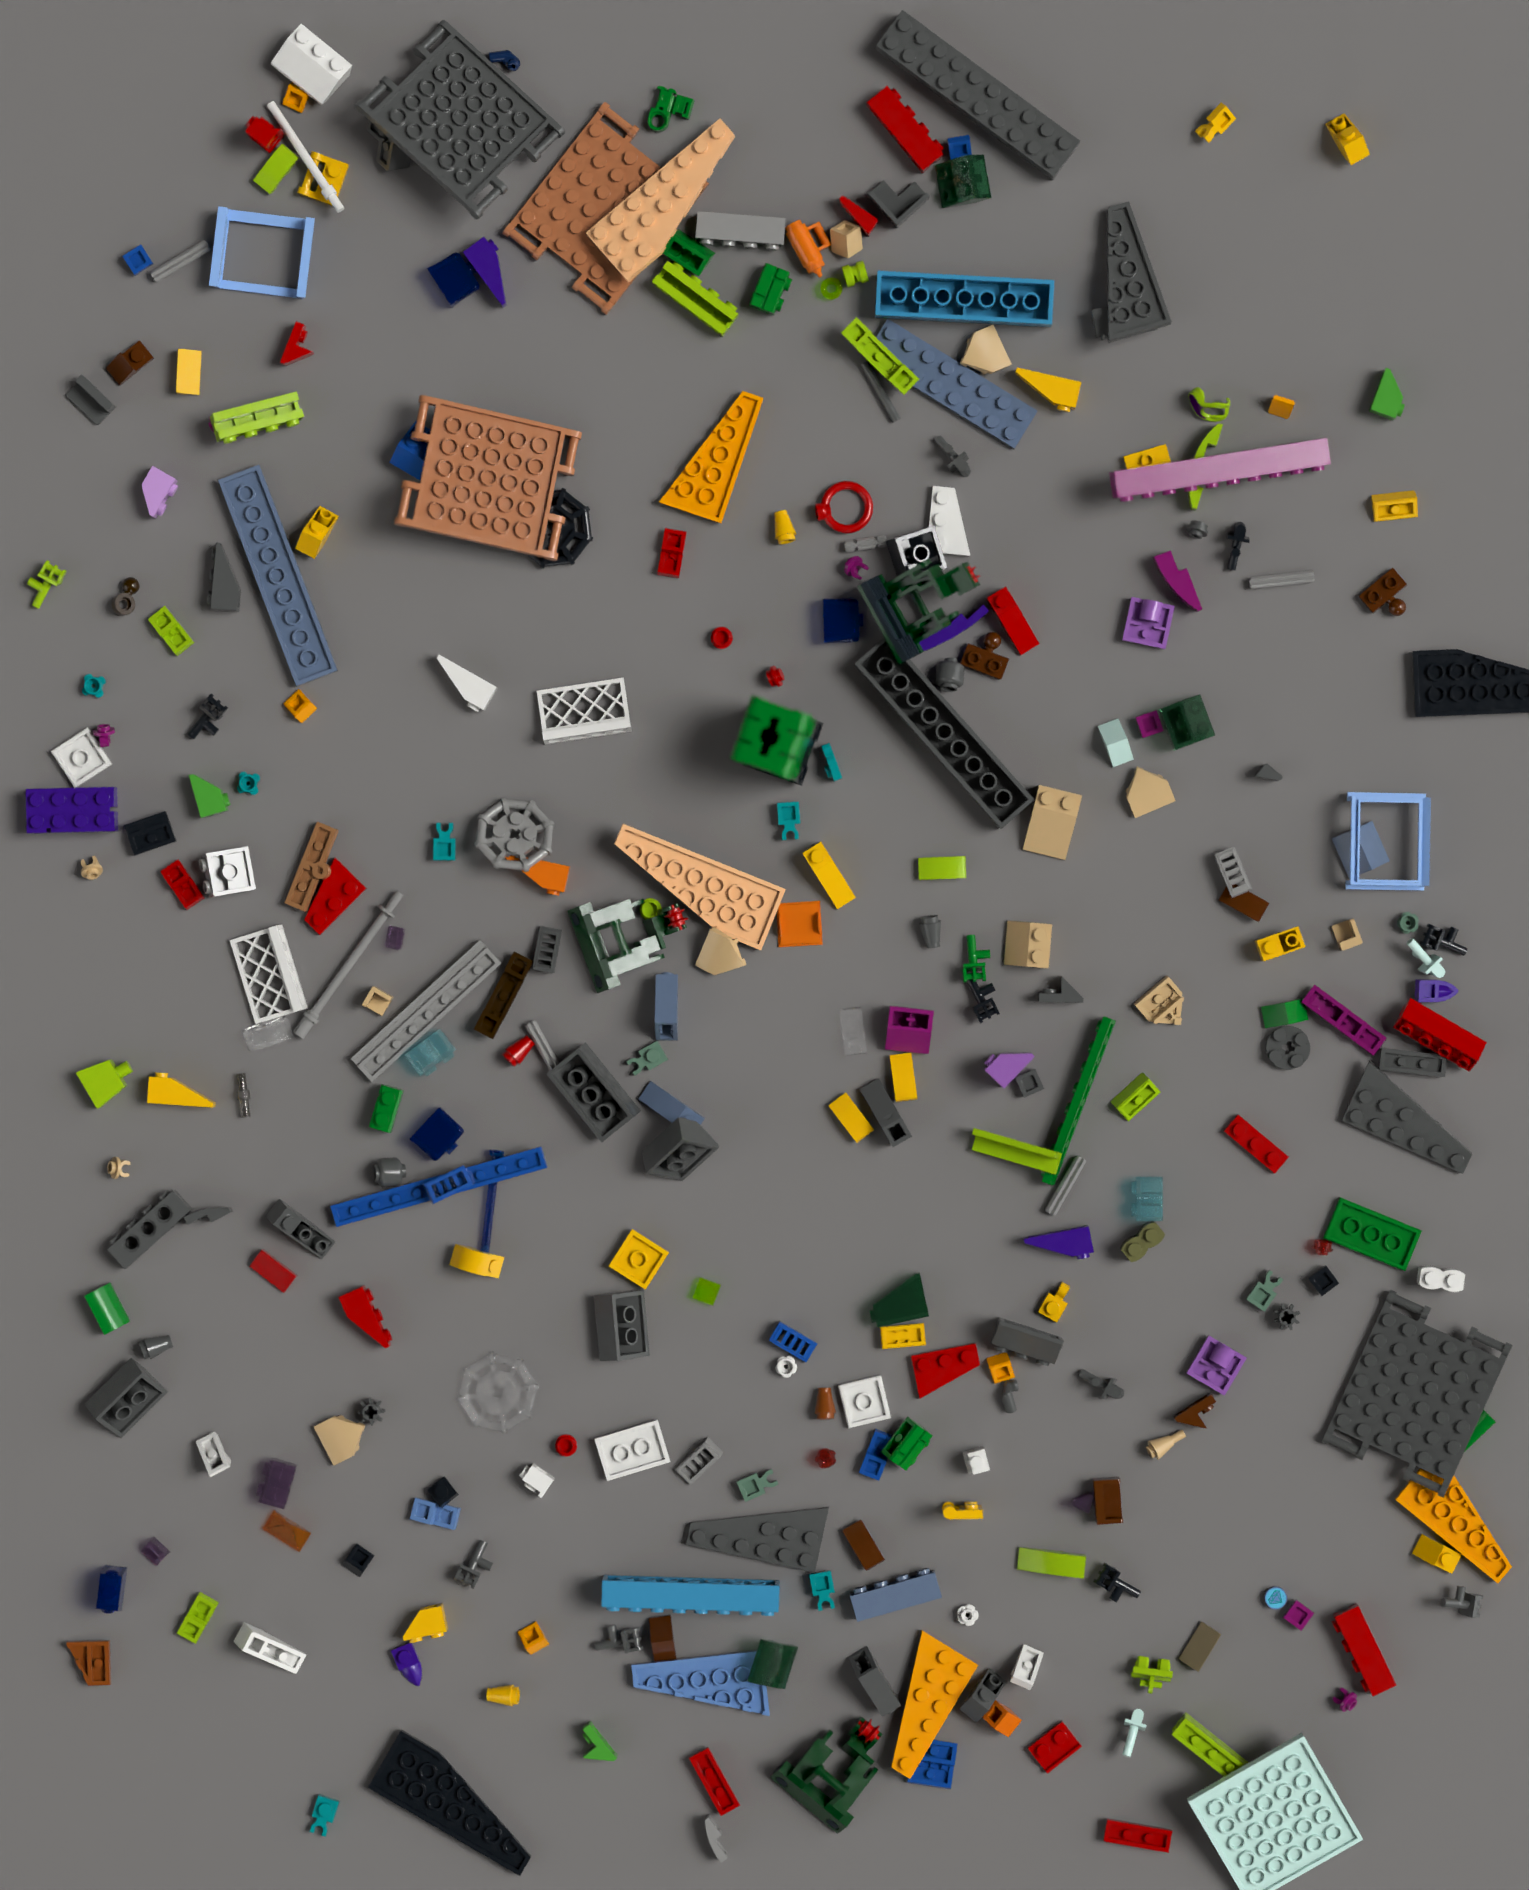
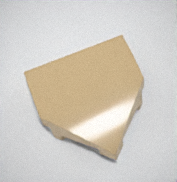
[960,325,1012,375]
[1126,766,1176,818]
[695,927,746,975]
[1134,975,1184,1025]
[314,1415,365,1466]

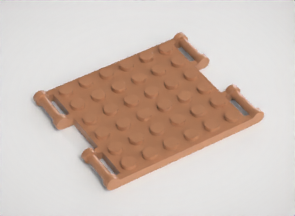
[502,102,709,315]
[394,395,582,561]

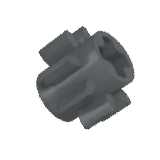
[1273,1304,1300,1330]
[357,1397,386,1426]

